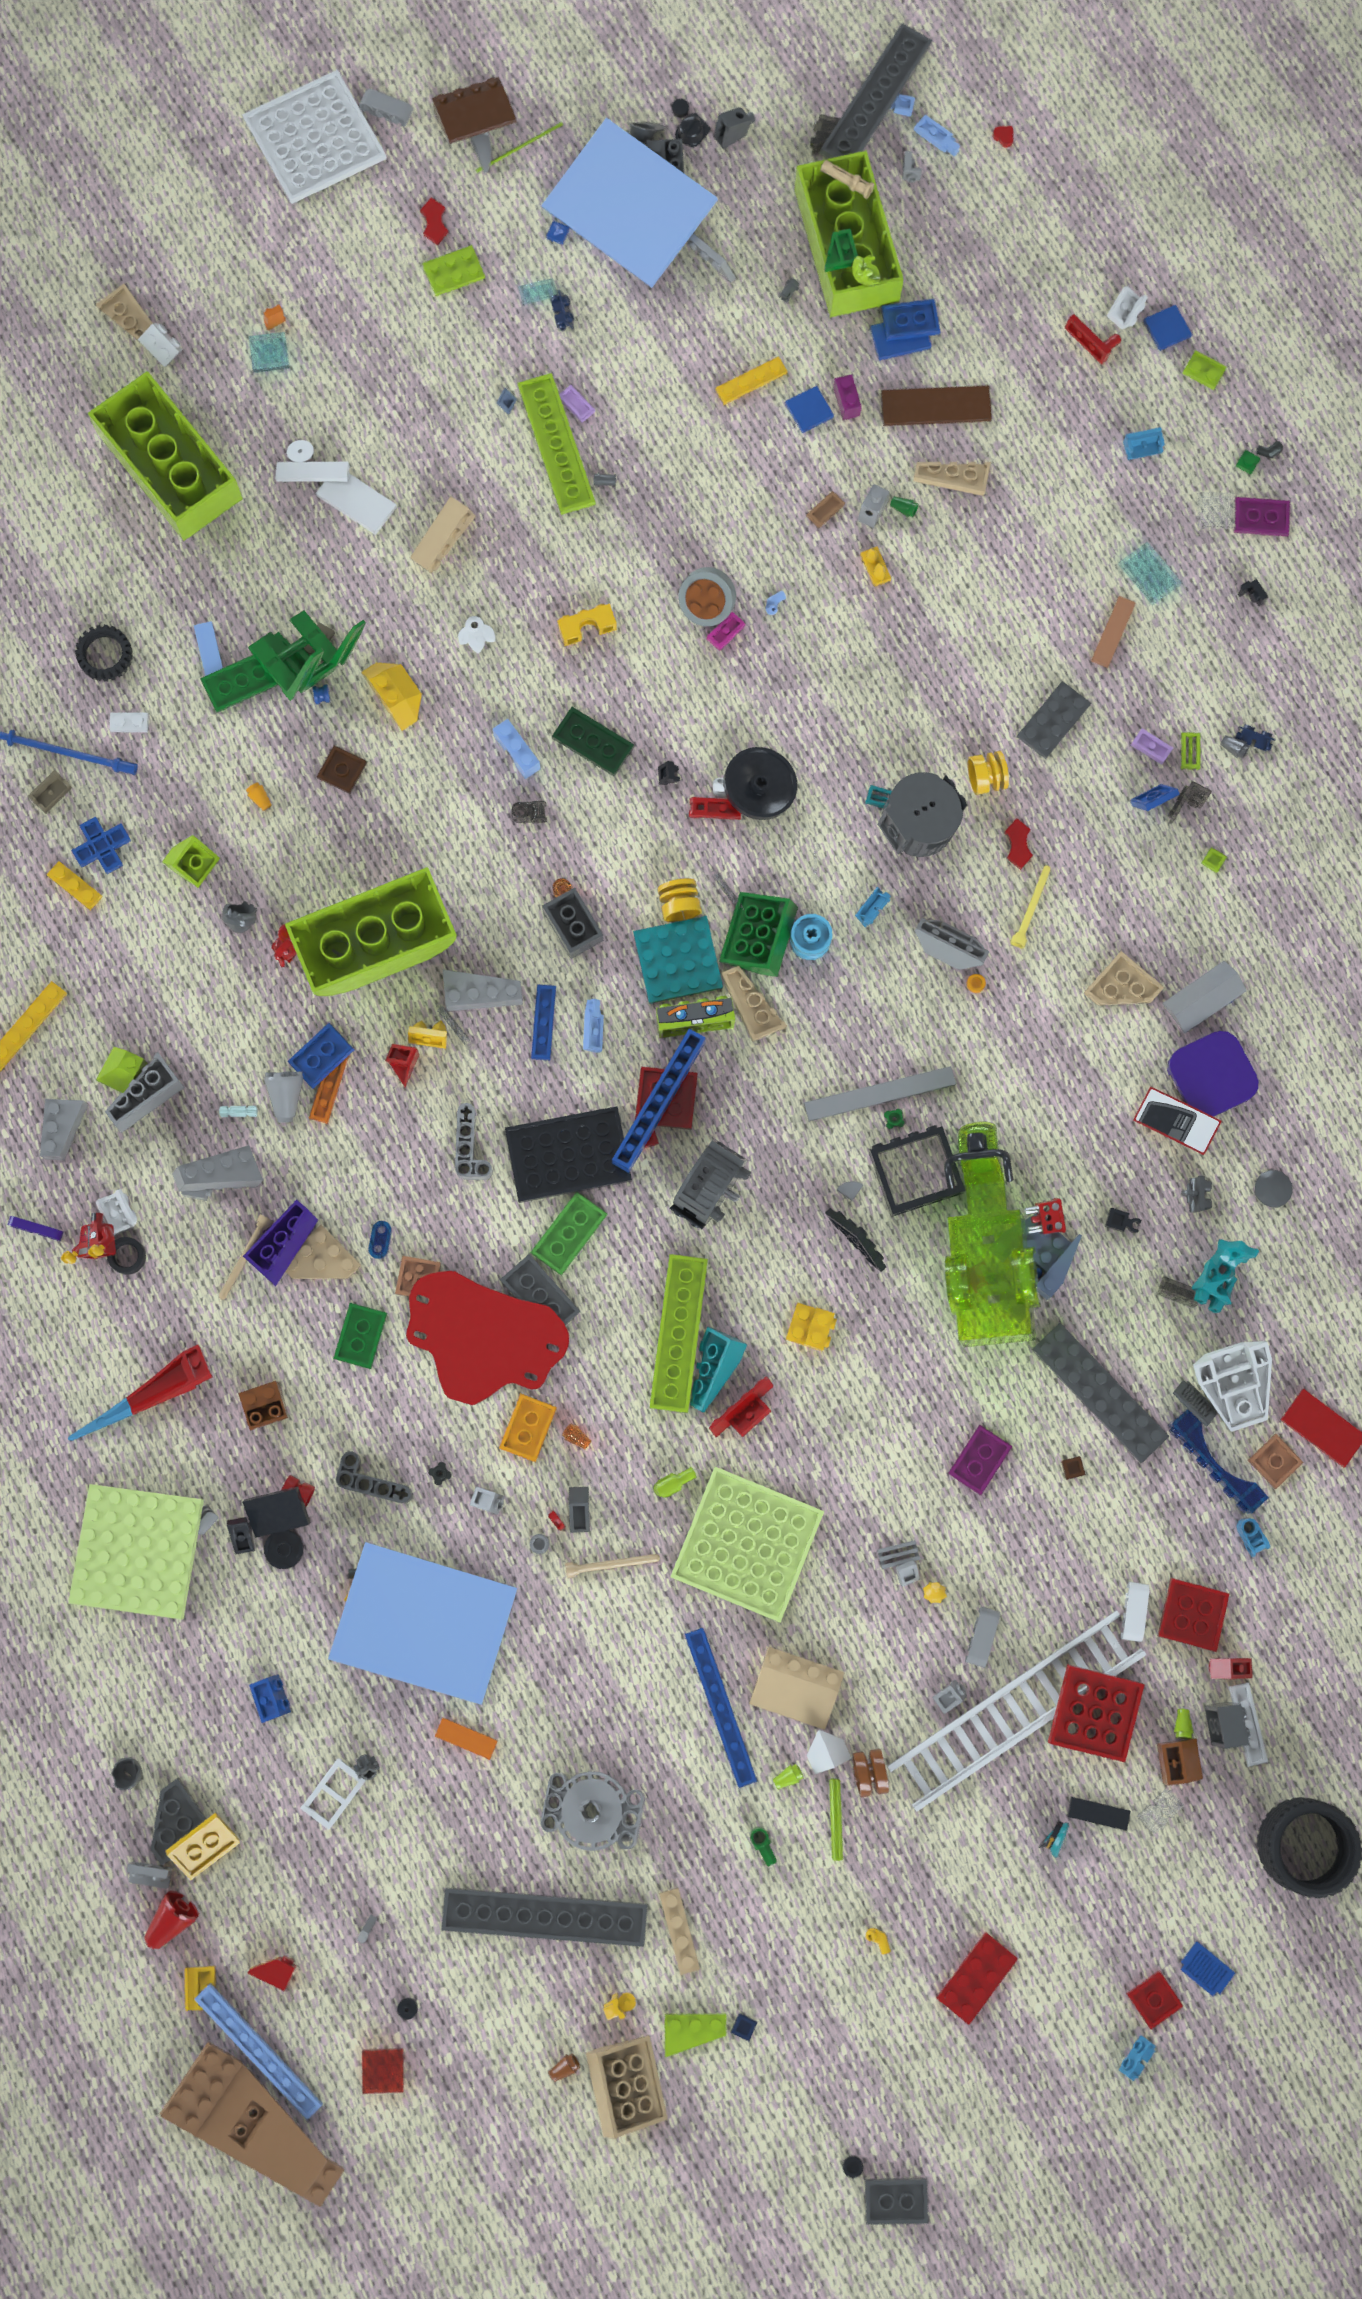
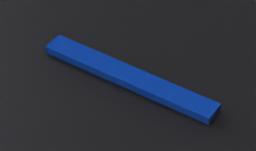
[685,1628,757,1788]

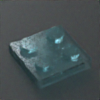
[249,332,290,373]

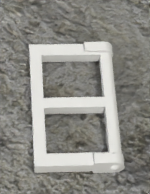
[301,1758,366,1830]

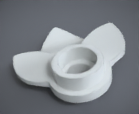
[458,616,495,653]

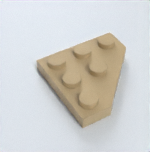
[1084,951,1164,1006]
[285,1225,361,1279]

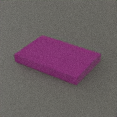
[1234,497,1290,537]
[948,1425,1013,1496]

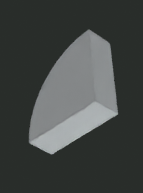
[837,1181,863,1201]
[357,1915,377,1944]

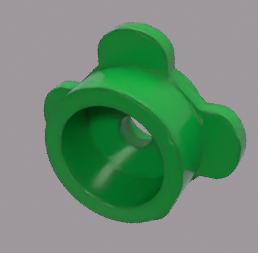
[884,1109,905,1129]

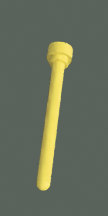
[1010,865,1051,949]

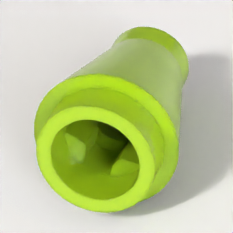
[1174,1709,1194,1739]
[773,1764,804,1790]

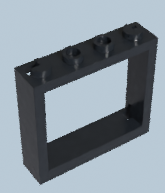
[869,1125,965,1217]

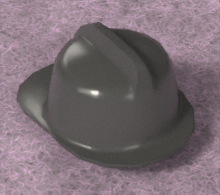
[627,122,666,145]

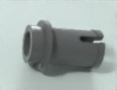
[778,278,800,303]
[594,472,616,487]

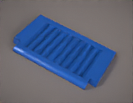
[1180,1941,1236,1996]

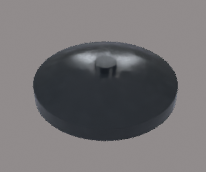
[723,747,798,820]

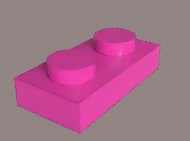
[707,612,745,651]

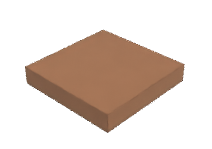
[1247,1434,1304,1489]

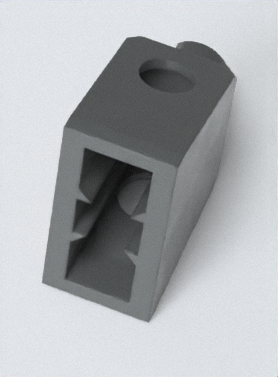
[713,107,755,150]

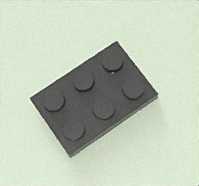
[865,2178,928,2225]

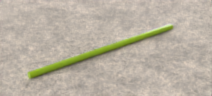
[476,122,563,173]

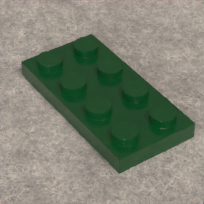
[552,707,634,777]

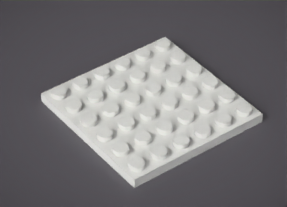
[242,70,387,204]

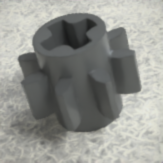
[353,1754,380,1780]

